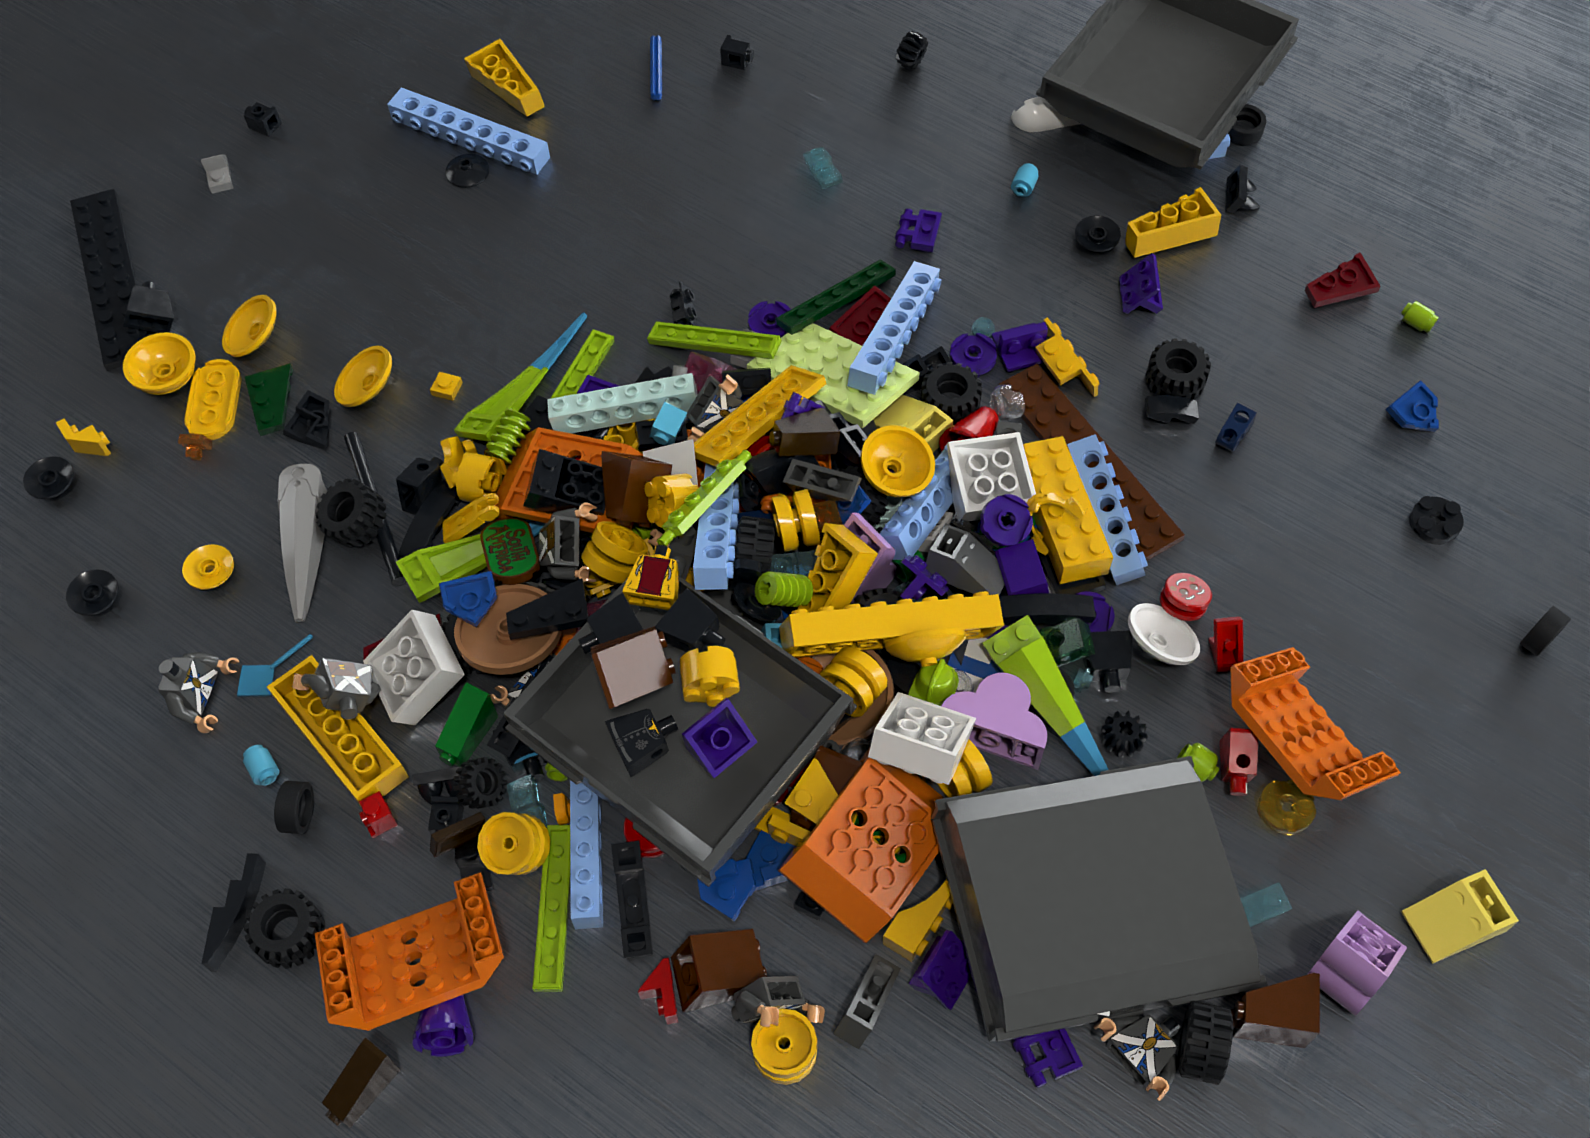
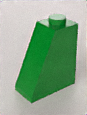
[435,682,498,767]

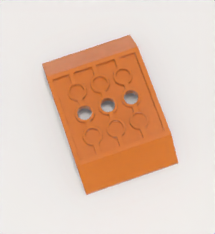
[493,427,643,533]
[1231,647,1401,800]
[778,747,944,943]
[315,872,504,1031]

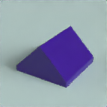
[995,539,1049,595]
[682,698,757,778]

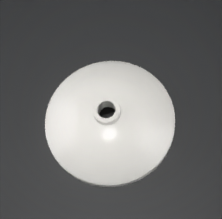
[1128,603,1200,665]

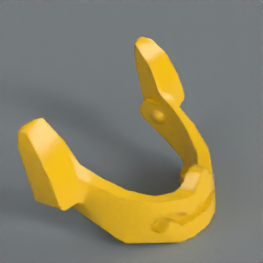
[1026,492,1085,556]

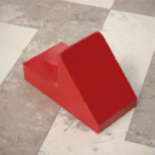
[1209,616,1244,672]
[638,958,679,1025]

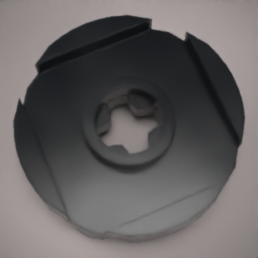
[1409,496,1464,545]

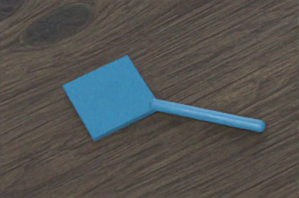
[237,634,313,697]

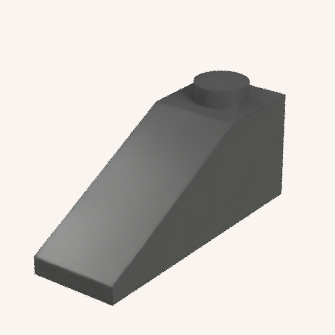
[783,459,861,502]
[833,954,901,1049]

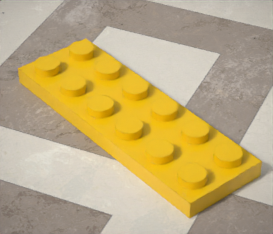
[694,365,827,467]

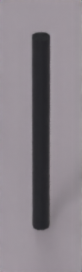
[344,432,406,586]

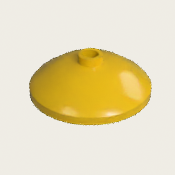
[222,295,277,357]
[334,346,392,407]
[885,628,966,667]

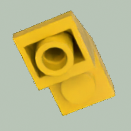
[56,418,111,456]

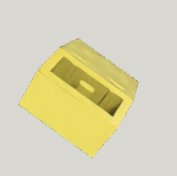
[873,394,953,452]
[1401,869,1519,964]

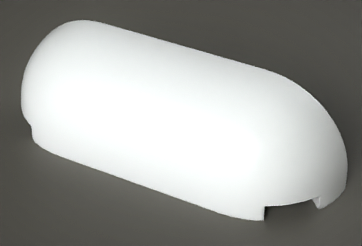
[1011,97,1081,132]

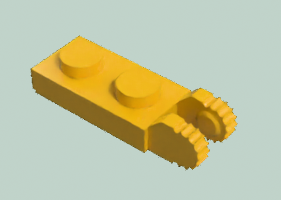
[442,493,500,543]

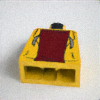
[622,545,679,610]

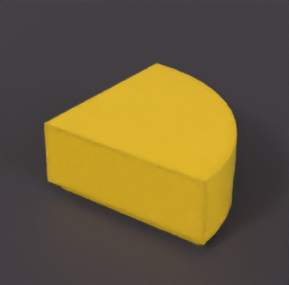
[461,439,478,454]

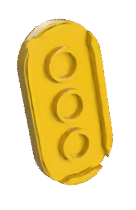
[184,359,242,441]

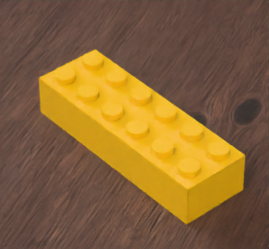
[1023,436,1113,584]
[266,655,409,808]

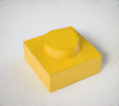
[430,372,463,401]

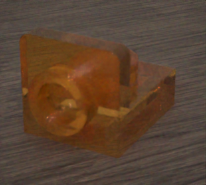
[813,500,843,544]

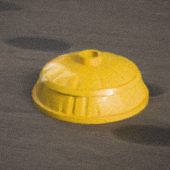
[123,332,196,395]
[861,425,935,497]

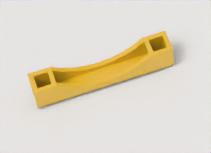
[883,879,954,962]

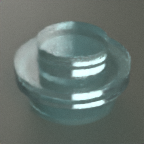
[972,317,995,338]
[1073,667,1094,693]

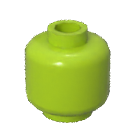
[1177,742,1219,782]

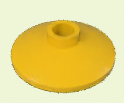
[182,544,234,590]

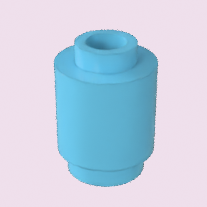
[1011,163,1039,197]
[243,745,280,786]

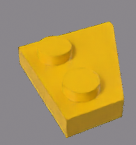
[784,758,838,825]

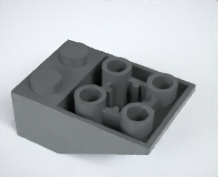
[926,524,1005,595]

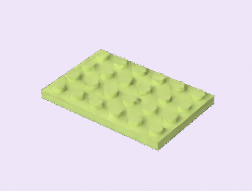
[747,323,920,429]

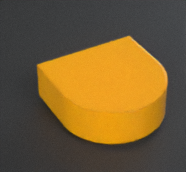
[553,793,570,825]

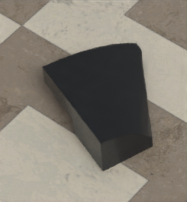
[283,390,329,449]

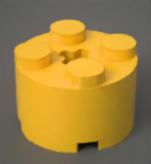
[452,452,507,503]
[645,473,698,528]
[680,646,740,707]

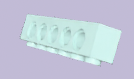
[547,373,698,434]

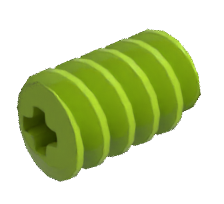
[485,408,531,464]
[755,571,813,607]

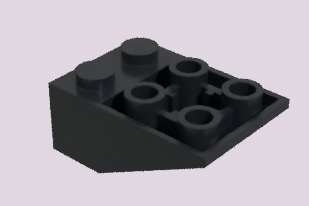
[523,449,605,515]

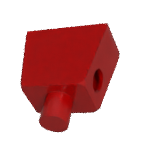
[1220,728,1258,796]

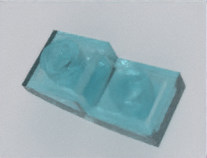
[803,146,843,189]
[771,550,817,577]
[507,774,547,828]
[1241,882,1293,927]

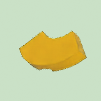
[440,436,464,489]

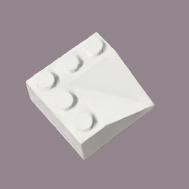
[947,432,1036,523]
[363,610,465,725]
[868,692,976,785]

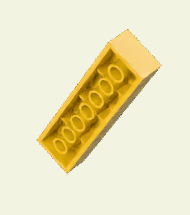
[779,591,1004,658]

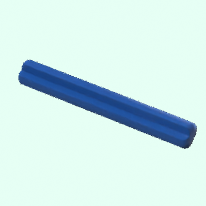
[650,35,662,101]

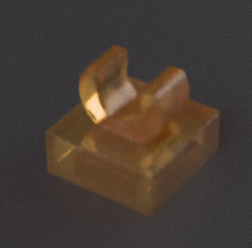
[178,434,212,460]

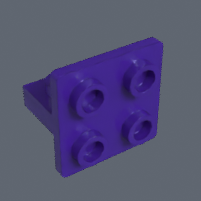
[1119,253,1163,314]
[992,322,1048,372]
[900,555,949,601]
[909,930,972,1010]

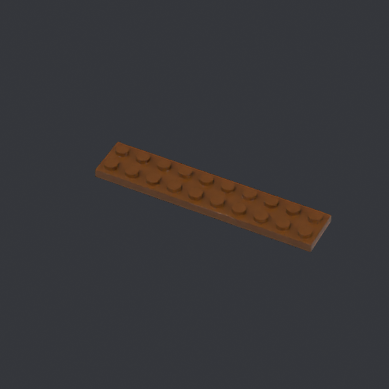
[997,364,1185,561]

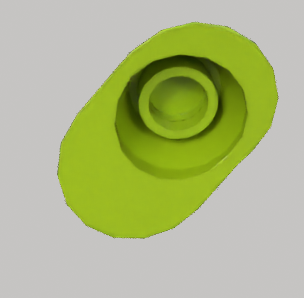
[909,658,959,706]

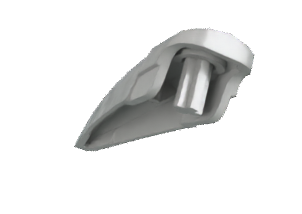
[278,464,327,622]

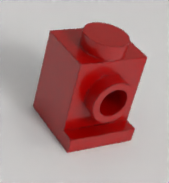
[359,791,398,838]

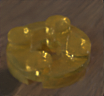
[1257,780,1316,837]

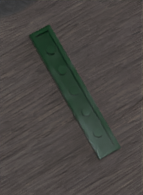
[776,259,896,335]

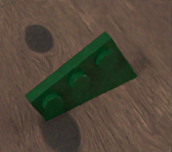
[244,363,293,436]

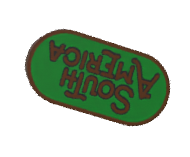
[480,518,540,585]

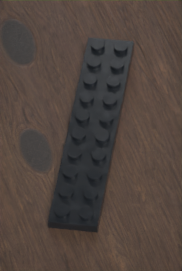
[70,189,149,371]

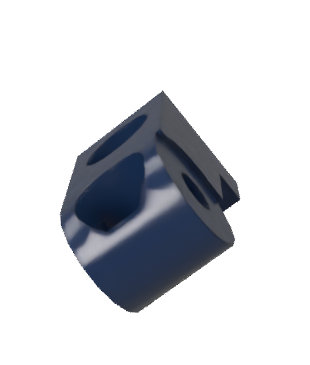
[1215,402,1257,452]

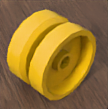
[771,489,820,553]
[581,521,648,583]
[819,647,887,717]
[936,739,993,798]
[477,812,550,875]
[751,1009,817,1085]

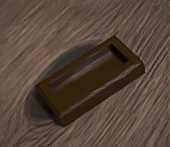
[430,812,485,858]

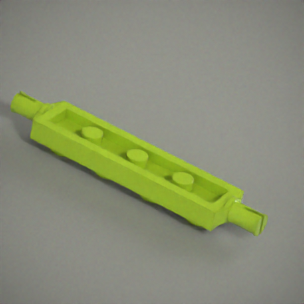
[657,450,752,546]

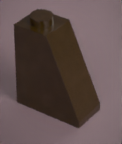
[769,408,840,456]
[322,1037,400,1128]

